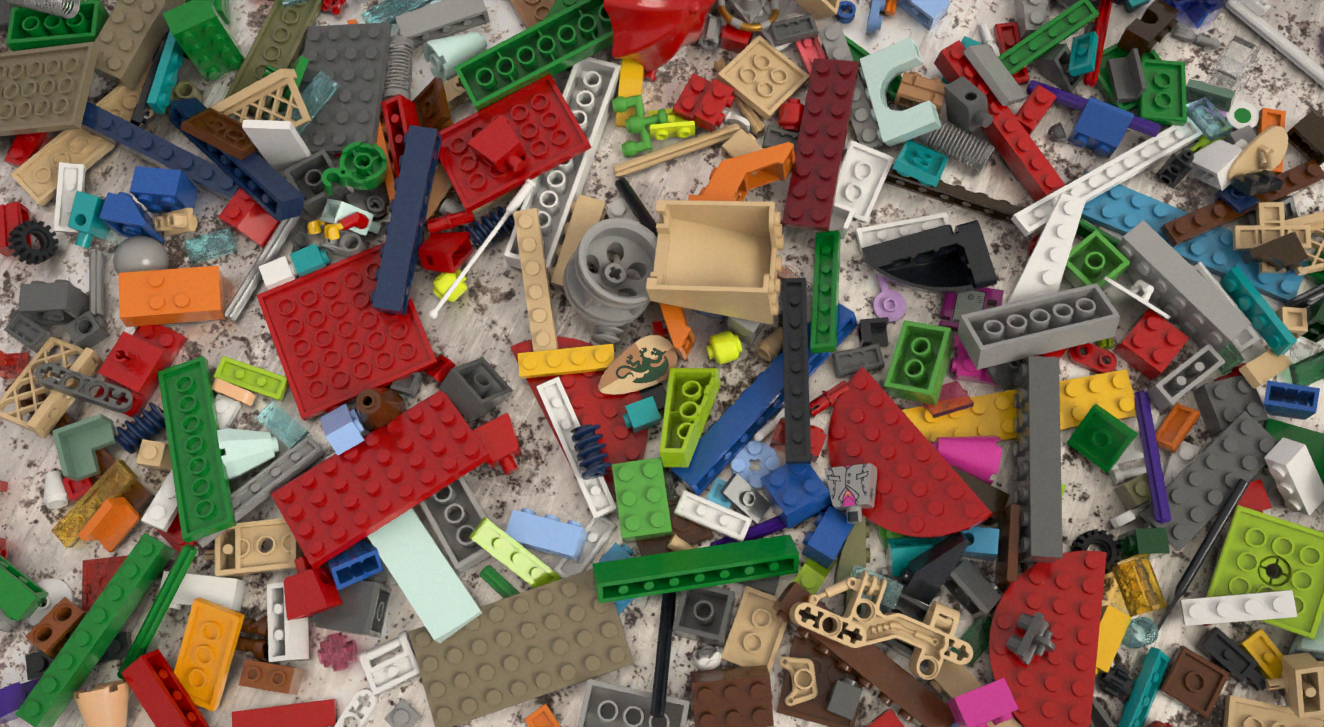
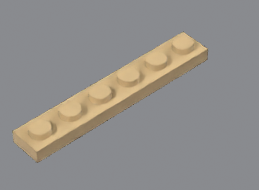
[513,208,559,352]

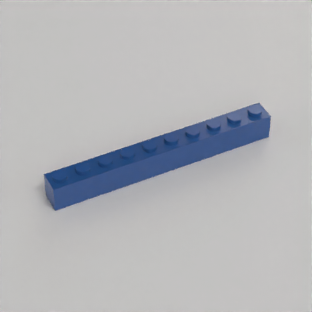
[671,302,858,496]

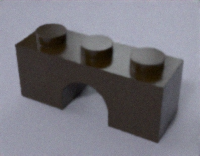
[1117,0,1180,59]

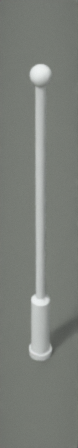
[428,178,536,319]

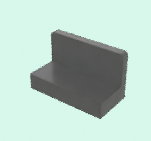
[1106,48,1147,103]

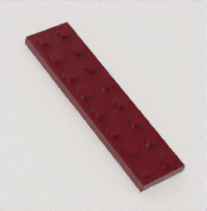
[782,58,859,232]

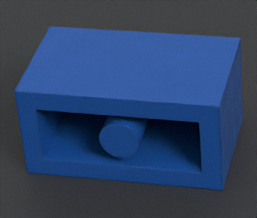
[801,506,854,569]

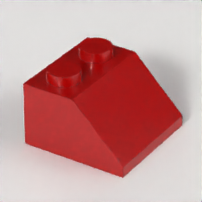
[218,187,280,249]

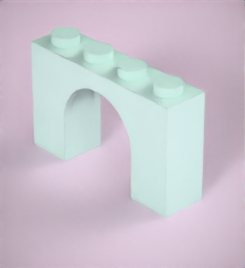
[859,37,942,147]

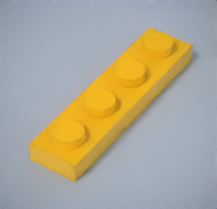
[518,344,615,379]

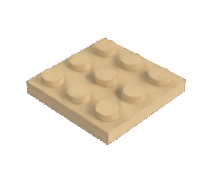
[716,35,810,121]

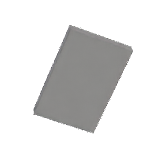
[963,44,1027,106]

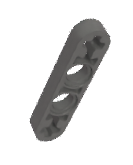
[35,363,133,413]

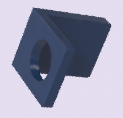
[1214,185,1258,214]

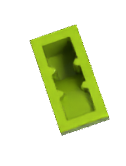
[791,558,837,594]

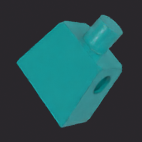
[68,191,111,249]

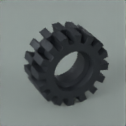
[8,220,59,265]
[1070,529,1122,574]

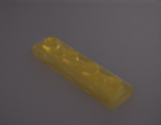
[51,460,138,548]

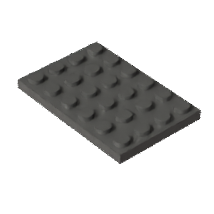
[295,22,392,155]

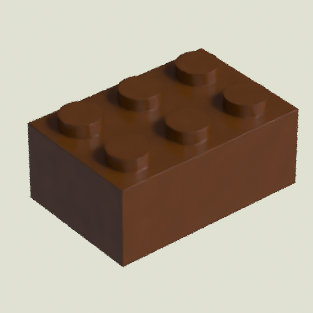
[690,665,774,727]

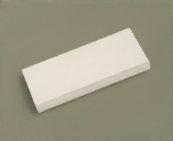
[242,119,312,170]

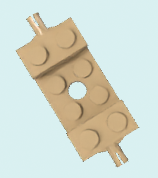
[204,518,325,578]
[1265,652,1324,718]

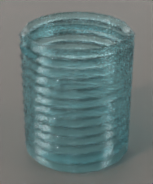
[1122,617,1159,649]

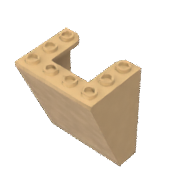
[646,200,784,324]

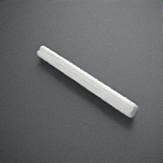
[1225,0,1324,88]

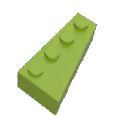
[659,368,721,468]

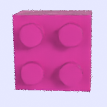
[947,678,1018,727]

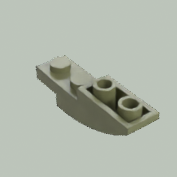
[834,516,871,614]

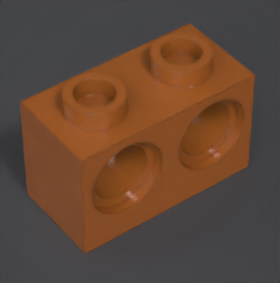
[25,597,86,660]
[239,659,304,695]

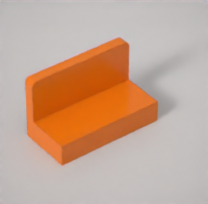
[78,497,141,552]

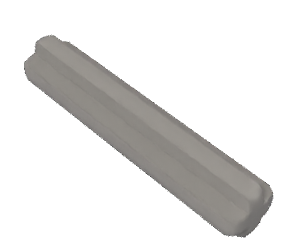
[89,250,104,316]

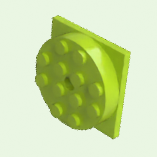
[1206,505,1324,639]

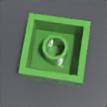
[1063,230,1131,291]

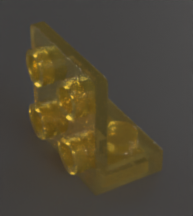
[1111,558,1167,617]

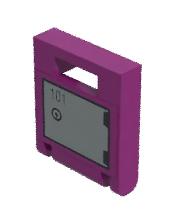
[938,287,1004,332]

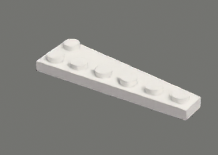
[1006,193,1086,304]

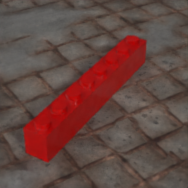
[934,40,1066,202]

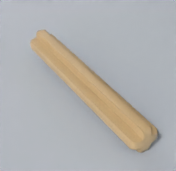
[714,59,765,135]

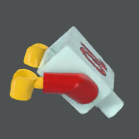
[307,199,380,240]

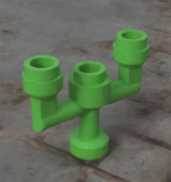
[612,94,669,157]

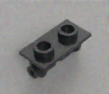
[1155,150,1194,189]

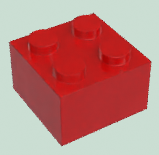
[1112,308,1189,381]

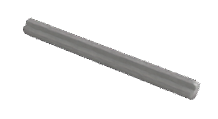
[224,207,305,321]

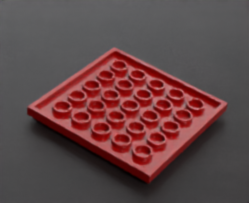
[256,243,438,421]

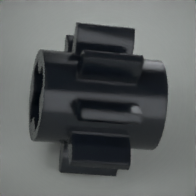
[1099,664,1133,697]

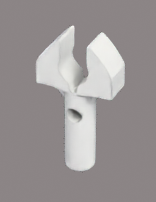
[1110,500,1151,529]

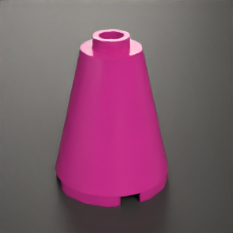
[931,436,1002,485]

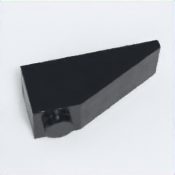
[897,531,970,605]

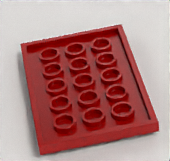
[438,74,592,213]

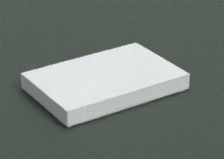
[835,140,894,223]

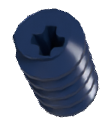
[465,206,515,250]
[114,402,166,454]
[570,424,611,480]

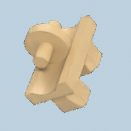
[154,208,198,237]

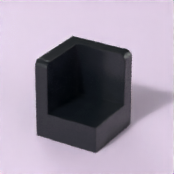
[857,317,889,347]

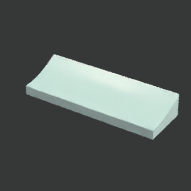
[367,508,483,643]

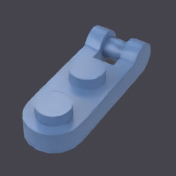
[866,0,886,34]

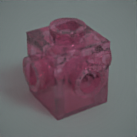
[318,632,358,672]

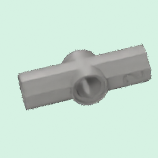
[698,0,726,49]

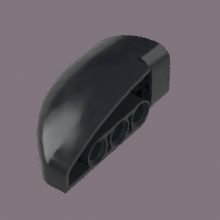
[862,220,997,294]

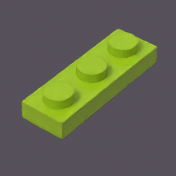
[213,356,289,402]

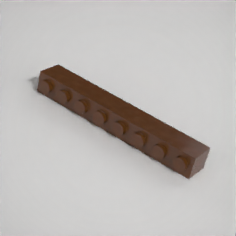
[772,582,955,727]

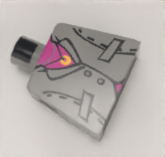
[824,463,877,524]

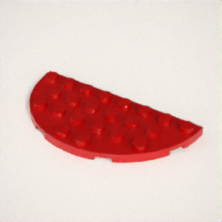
[510,336,648,502]
[828,366,993,538]
[988,551,1107,727]

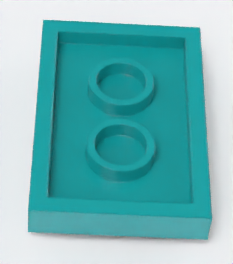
[892,140,949,187]

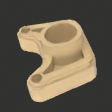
[779,657,818,706]

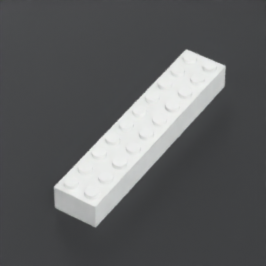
[504,57,621,277]

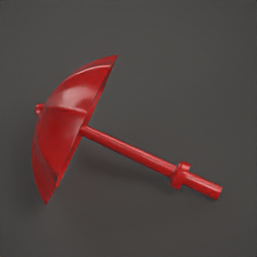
[603,0,717,72]

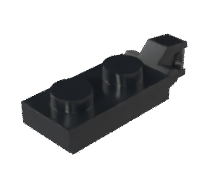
[1197,627,1266,691]

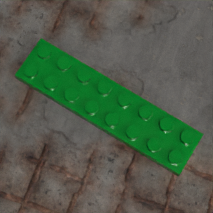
[158,356,236,543]

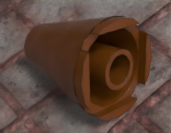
[356,387,406,432]

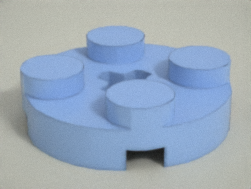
[731,440,780,490]

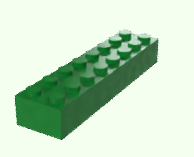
[454,0,613,111]

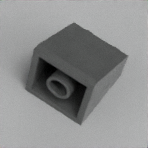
[314,577,392,638]

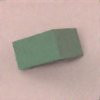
[52,414,118,482]

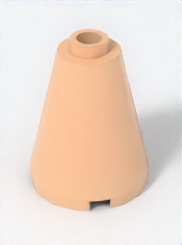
[73,680,130,727]

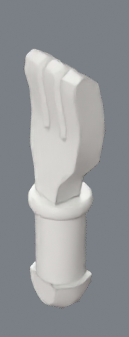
[979,23,1000,57]
[723,110,750,132]
[754,408,785,442]

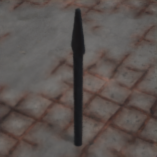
[1150,478,1250,641]

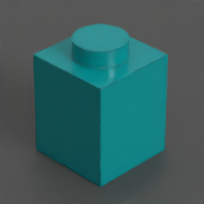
[290,243,330,277]
[622,396,661,434]

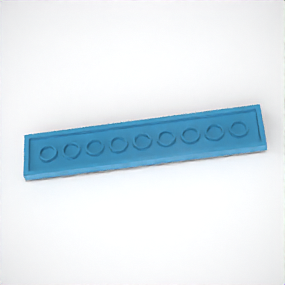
[1081,171,1308,303]

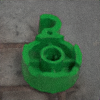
[321,141,387,196]

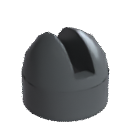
[1047,122,1067,142]

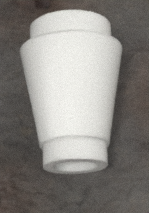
[43,471,69,509]

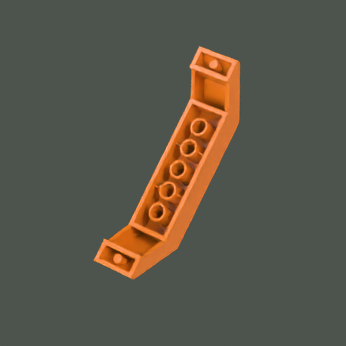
[659,142,795,361]

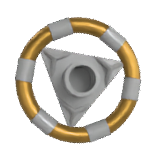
[716,0,780,32]

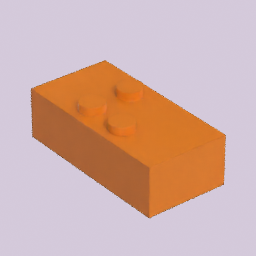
[118,266,225,327]

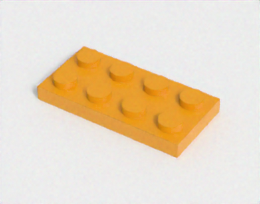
[174,597,245,712]

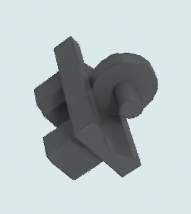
[1006,612,1056,665]

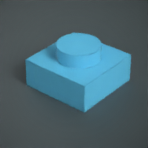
[706,477,732,509]

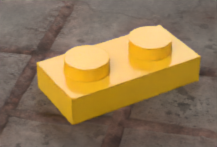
[1238,628,1283,679]

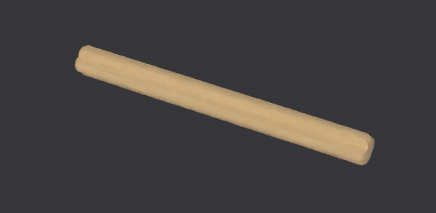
[613,123,741,178]

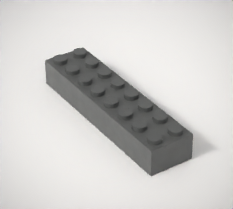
[1013,356,1063,564]

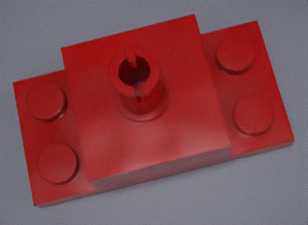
[94,324,187,419]

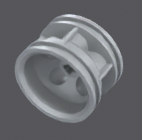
[563,218,657,327]

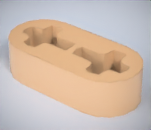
[212,378,257,407]

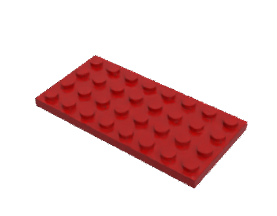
[270,390,490,570]

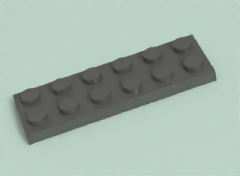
[1139,411,1278,551]

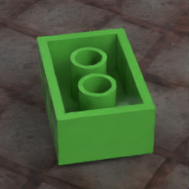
[884,320,956,405]
[612,457,672,543]

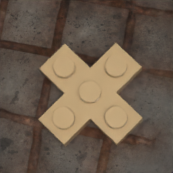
[1232,202,1312,274]

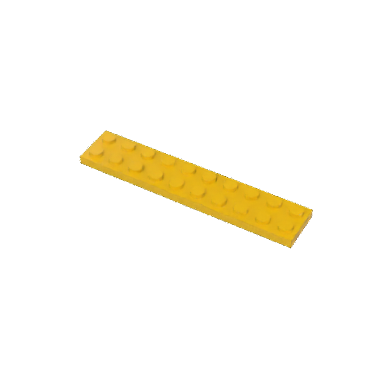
[902,369,1137,443]

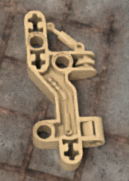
[789,570,973,680]

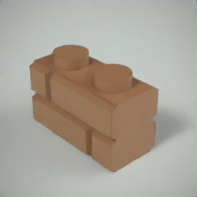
[894,72,948,114]

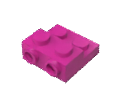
[950,333,999,386]

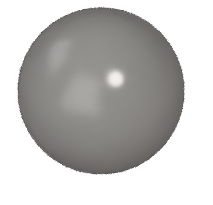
[113,235,169,274]

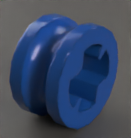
[835,1,856,24]

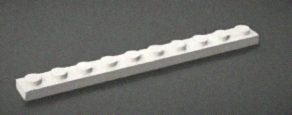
[1011,117,1204,237]

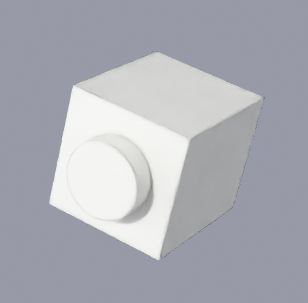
[258,256,298,290]

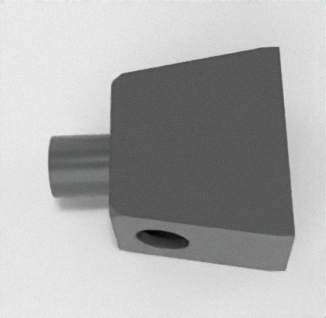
[944,76,993,132]

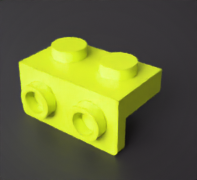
[648,108,695,140]

